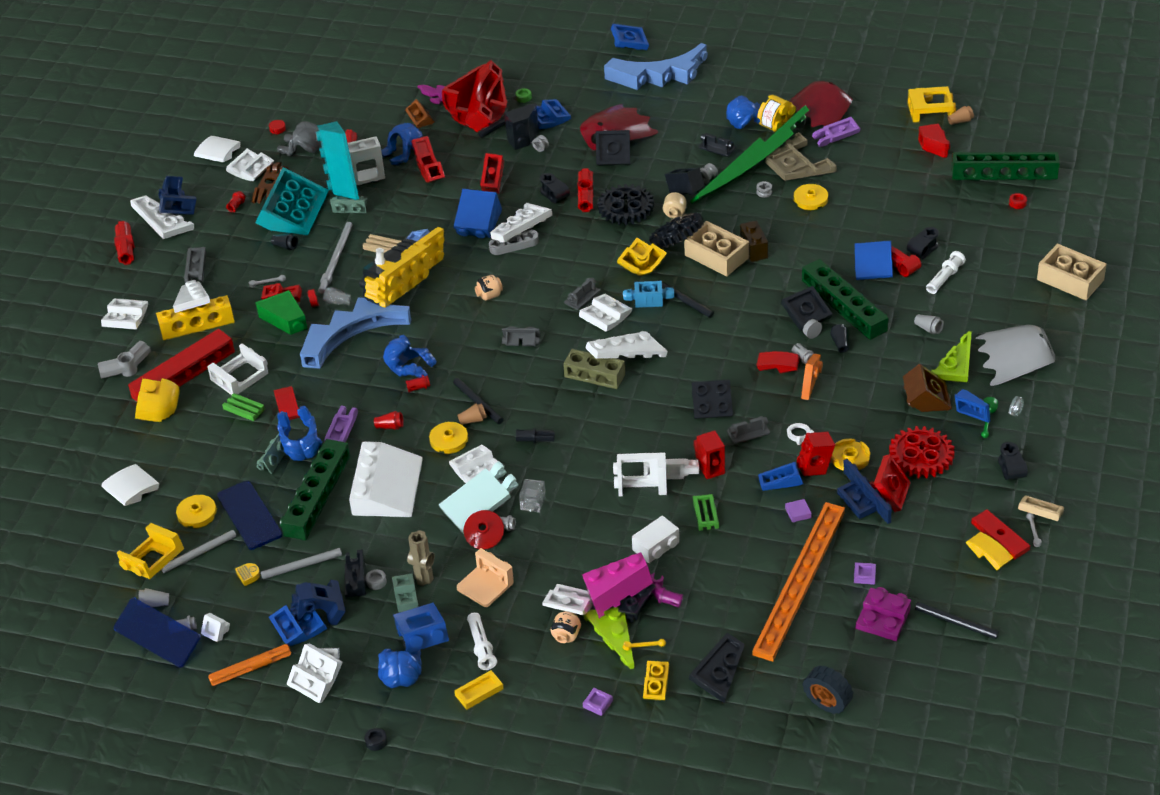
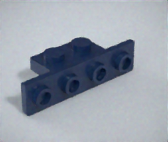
[837,459,893,524]

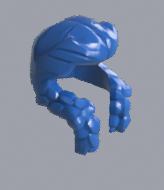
[726,95,760,129]
[381,123,423,165]
[383,335,437,378]
[277,406,322,461]
[378,648,422,688]

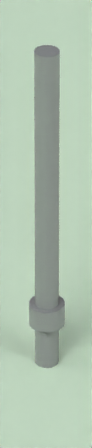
[318,222,353,294]

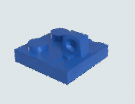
[611,24,649,50]

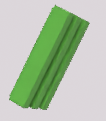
[222,393,265,421]
[693,494,719,531]

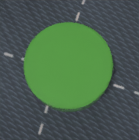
[515,88,532,103]

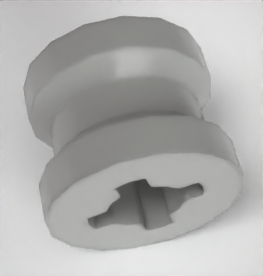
[700,163,719,185]

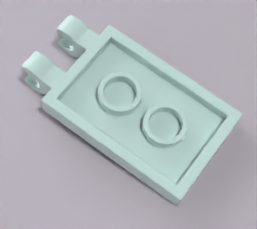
[439,461,518,534]

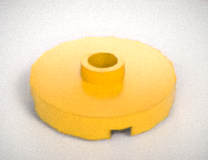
[794,184,828,210]
[429,422,468,454]
[831,438,870,471]
[176,495,217,528]

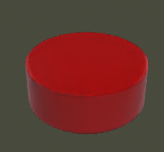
[269,120,286,134]
[1009,193,1027,209]
[307,289,319,308]

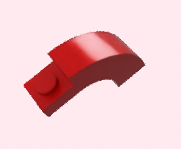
[411,136,445,183]

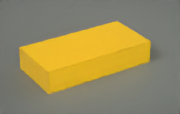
[454,670,503,710]

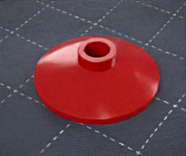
[464,510,504,550]

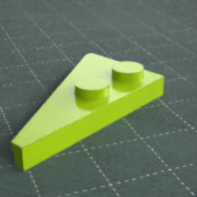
[931,331,972,382]
[584,606,634,669]

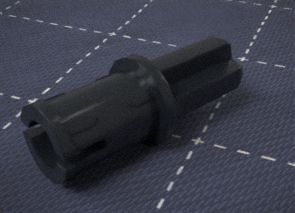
[516,428,555,443]

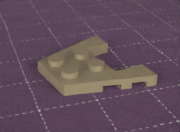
[765,132,837,181]

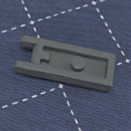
[184,247,207,283]

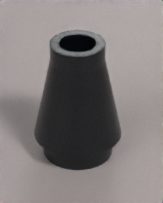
[271,233,298,250]
[830,324,849,353]

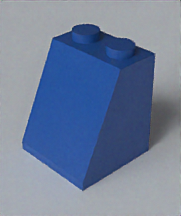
[454,189,502,238]

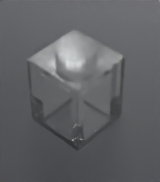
[519,479,545,512]

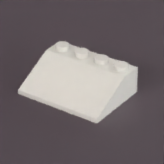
[349,442,423,517]

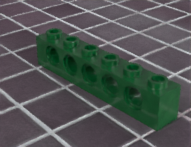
[951,152,1060,180]
[802,259,889,340]
[280,439,350,541]

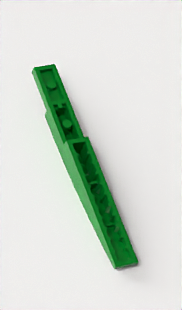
[690,105,809,204]

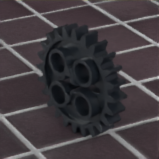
[598,184,654,225]
[649,212,704,249]

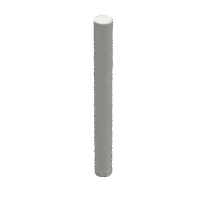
[161,530,236,573]
[261,548,342,580]

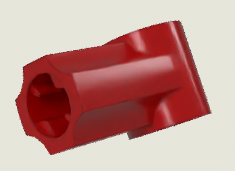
[892,246,922,277]

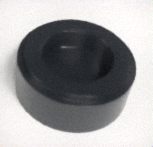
[364,728,387,751]

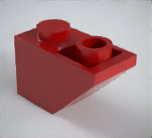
[918,124,951,158]

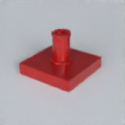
[869,454,911,512]

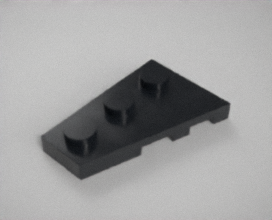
[689,633,745,703]

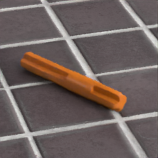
[208,644,291,686]

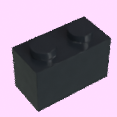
[665,167,705,195]

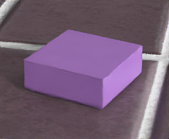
[785,499,811,522]
[854,562,876,584]
[583,688,613,716]

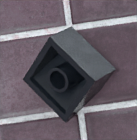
[505,103,539,150]

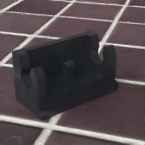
[345,549,366,597]

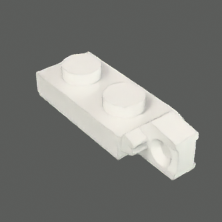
[644,459,699,479]

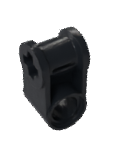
[540,173,570,204]
[907,227,939,259]
[998,442,1028,480]

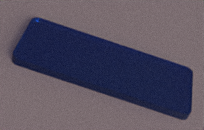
[217,481,282,550]
[114,598,201,668]

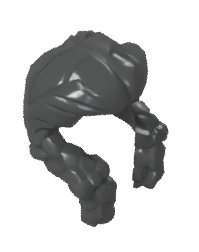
[277,121,321,156]

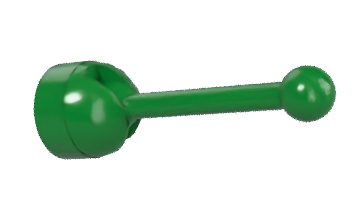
[981,397,998,438]

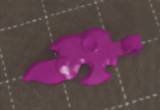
[417,85,445,104]

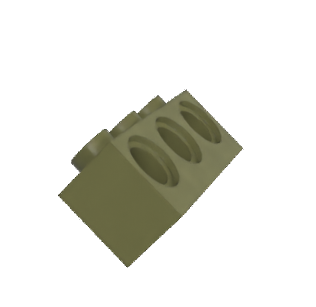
[563,349,625,389]

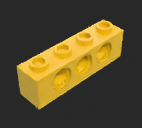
[156,295,235,340]

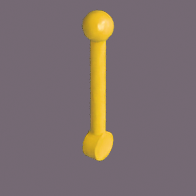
[623,639,666,651]

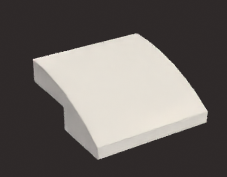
[194,136,240,162]
[226,148,274,181]
[579,294,632,332]
[101,298,148,329]
[449,445,498,483]
[102,464,159,506]
[543,584,593,615]
[287,643,342,703]

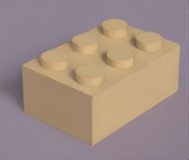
[684,221,749,277]
[1037,244,1107,300]

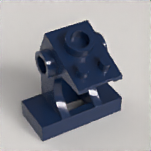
[158,176,197,215]
[291,580,346,625]

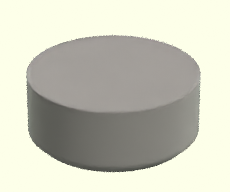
[803,319,822,339]
[365,569,387,590]

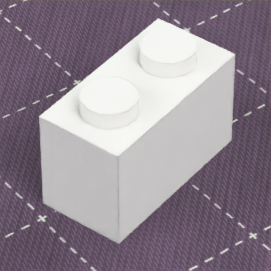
[632,516,679,563]

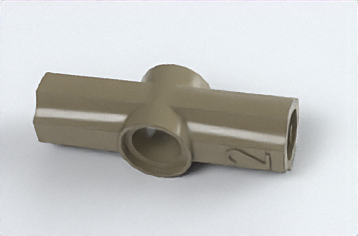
[407,530,435,586]

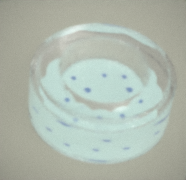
[1009,396,1024,417]

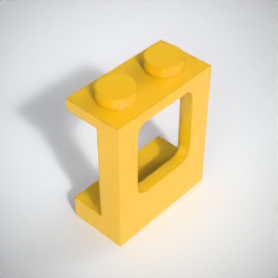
[908,86,956,122]
[117,523,184,579]

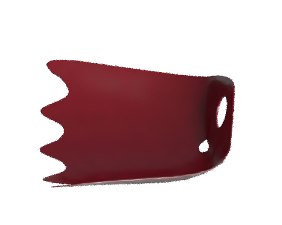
[789,81,853,136]
[580,104,658,150]

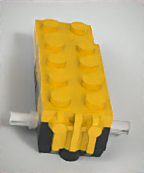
[359,227,444,308]

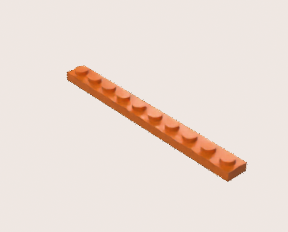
[753,502,845,662]

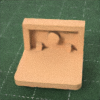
[457,548,514,607]

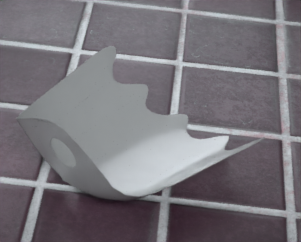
[975,325,1055,386]

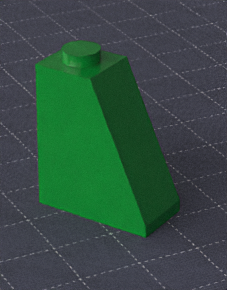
[255,290,307,335]

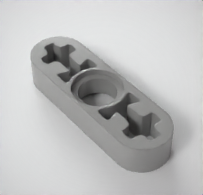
[489,230,539,255]

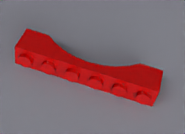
[465,60,502,132]

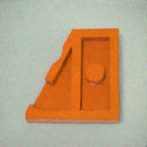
[801,354,823,400]

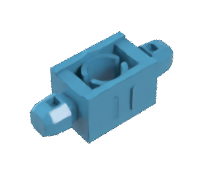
[623,281,674,308]

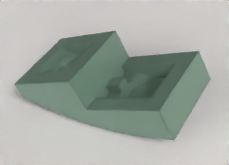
[392,573,419,613]

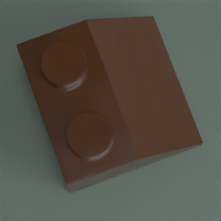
[903,364,952,412]

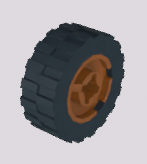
[802,665,854,714]

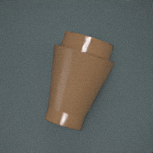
[947,106,974,125]
[457,403,487,425]

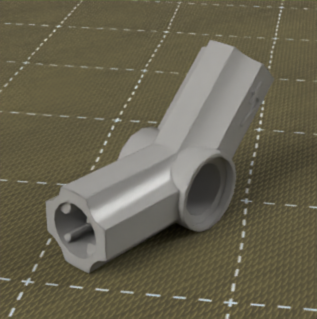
[98,341,151,378]

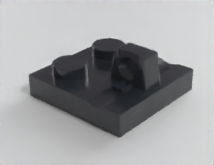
[596,130,630,166]
[781,286,832,332]

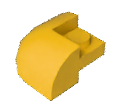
[617,238,667,276]
[135,378,180,422]

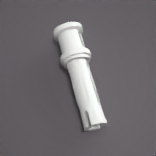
[926,251,966,294]
[467,613,497,670]

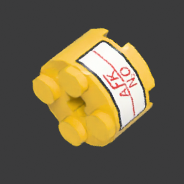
[757,94,796,132]

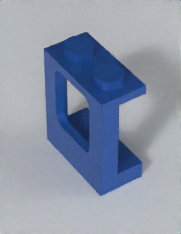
[393,602,449,653]

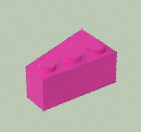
[582,552,653,618]

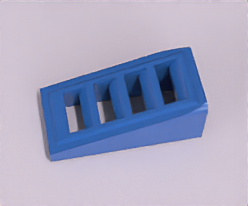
[955,389,991,422]
[758,461,803,491]

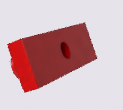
[971,509,1030,560]

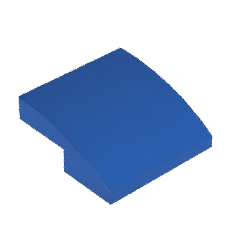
[537,99,571,129]
[855,241,893,280]
[269,605,327,646]

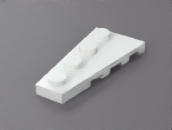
[130,196,194,239]
[490,203,552,242]
[173,280,210,313]
[586,331,668,359]

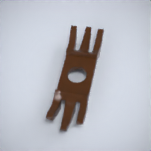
[252,162,289,203]

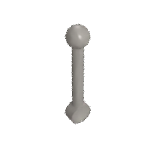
[249,275,286,287]
[1026,513,1042,547]

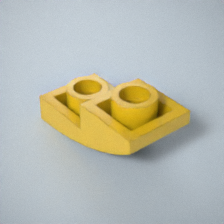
[966,532,1014,570]
[643,661,669,700]

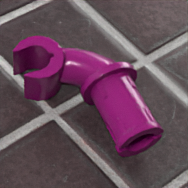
[651,573,683,608]

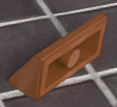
[405,99,435,128]

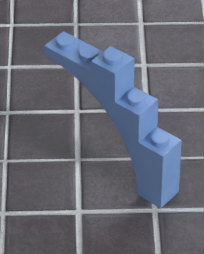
[604,43,708,90]
[300,297,411,369]

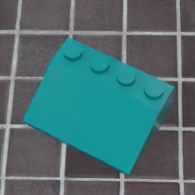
[316,121,359,200]
[255,167,329,235]

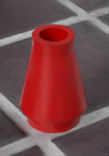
[374,411,404,430]

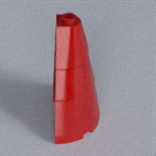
[442,64,507,128]

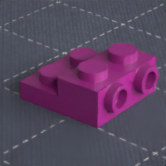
[856,587,911,641]

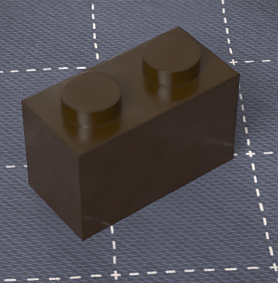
[740,220,768,262]

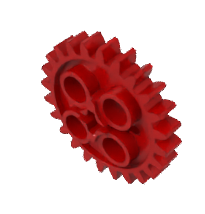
[889,426,955,479]

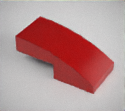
[261,283,302,302]
[757,351,800,373]
[274,386,300,420]

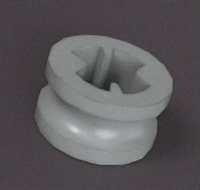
[532,135,549,152]
[757,181,772,198]

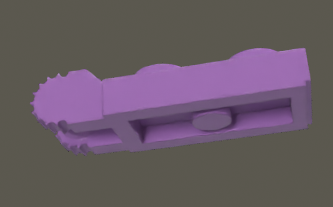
[812,117,860,147]
[324,406,358,442]

